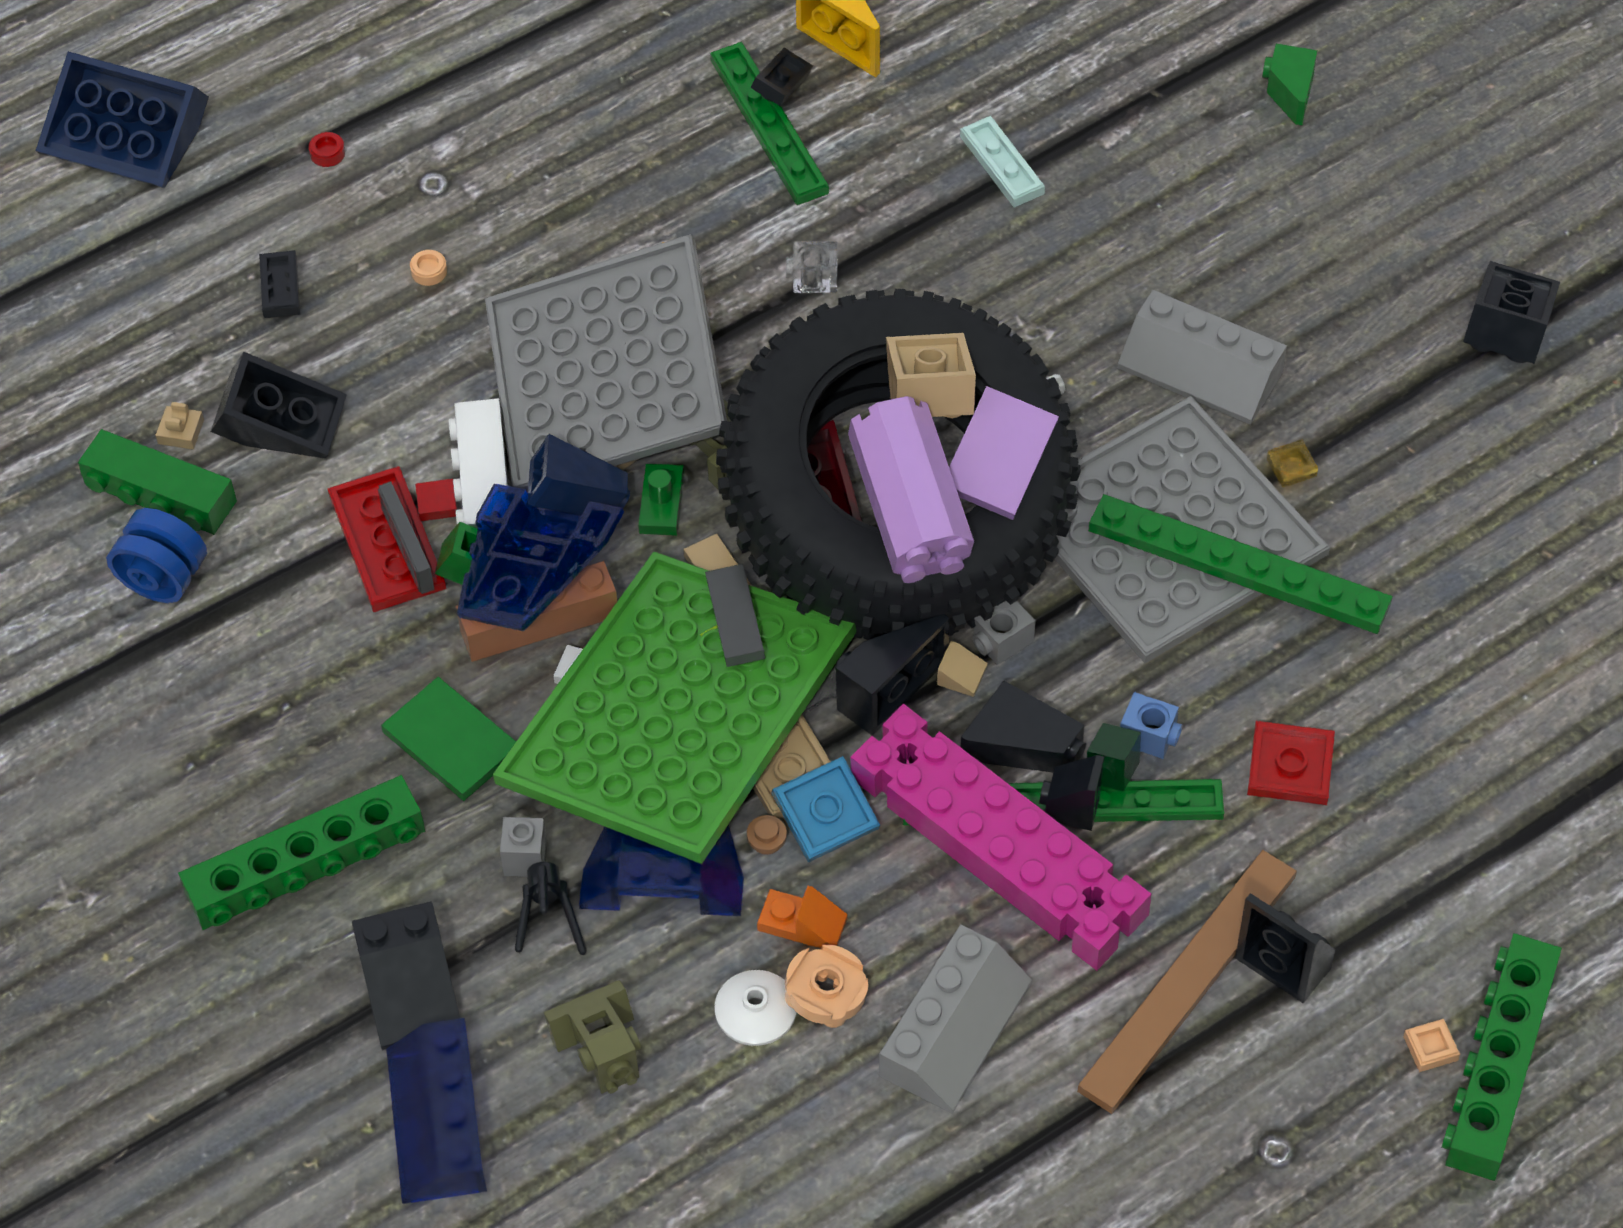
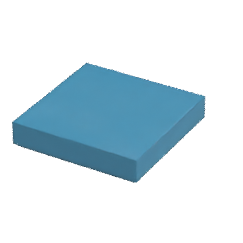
[771,756,880,862]

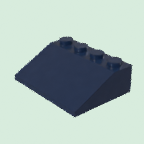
[35,51,209,188]

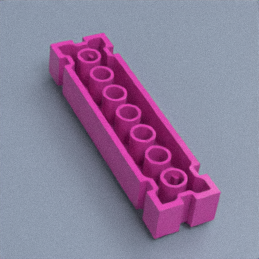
[850,704,1152,971]

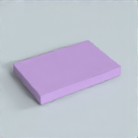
[949,386,1059,520]

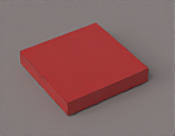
[1247,721,1335,805]

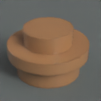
[747,815,787,854]

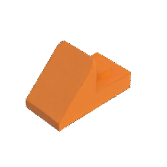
[757,885,848,949]

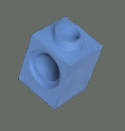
[1120,692,1183,759]

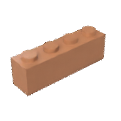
[456,561,617,662]

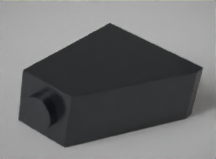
[961,681,1086,773]

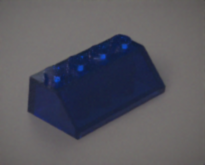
[386,1018,487,1204]

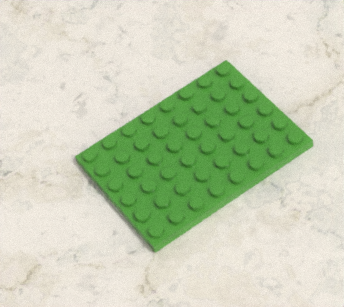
[493,551,856,864]

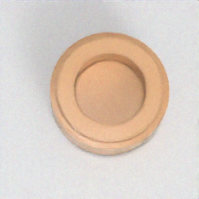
[410,250,447,286]

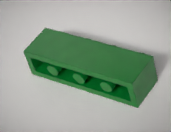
[78,429,237,535]

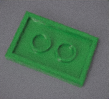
[381,677,516,801]

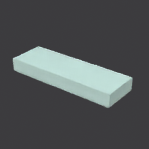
[960,116,1045,208]

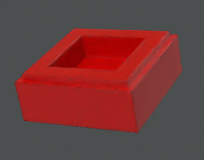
[415,478,457,521]

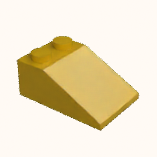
[796,0,880,78]

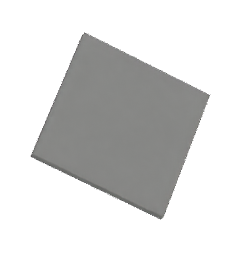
[485,234,727,495]
[1055,396,1330,663]

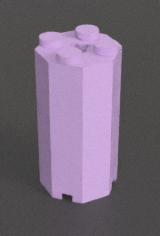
[848,396,974,583]

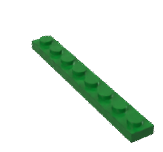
[1088,494,1393,634]

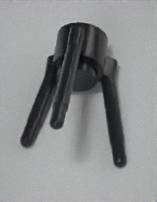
[515,862,587,955]

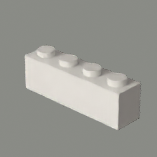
[449,398,513,542]

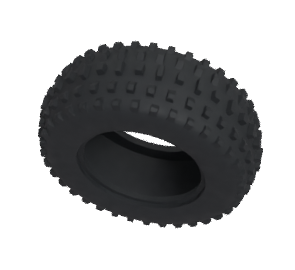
[716,289,1081,640]

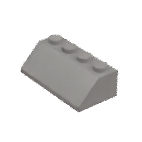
[1117,290,1287,425]
[879,924,1032,1114]

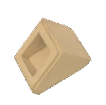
[937,641,988,697]

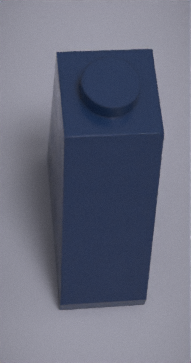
[527,434,630,521]

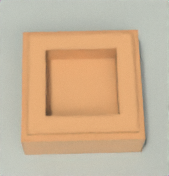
[1403,1019,1460,1072]

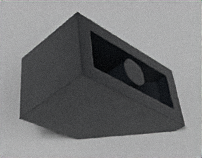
[1039,755,1104,831]

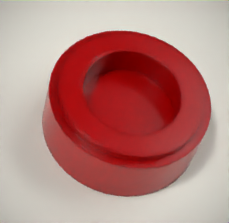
[309,132,345,167]

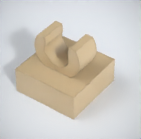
[156,402,204,450]

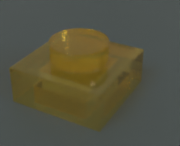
[1267,439,1318,488]

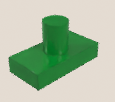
[638,464,684,536]

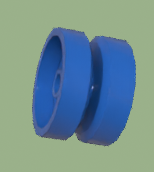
[106,508,207,603]

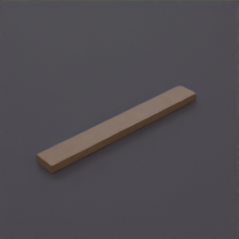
[1077,850,1297,1114]

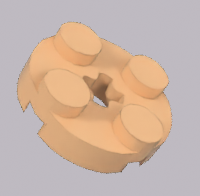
[785,945,868,1028]

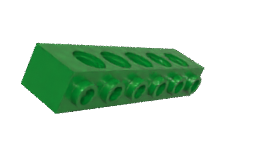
[178,775,425,930]
[1441,933,1562,1181]

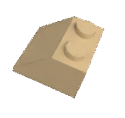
[886,333,976,418]

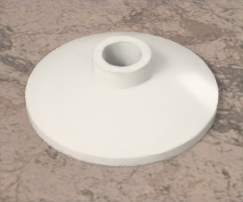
[715,970,797,1046]

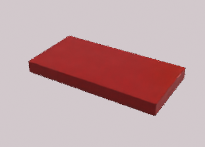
[327,466,446,613]

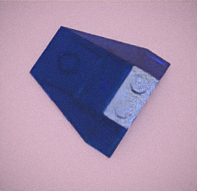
[457,483,624,631]
[579,825,744,916]

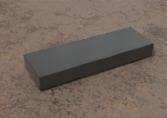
[378,482,434,594]
[705,564,765,667]

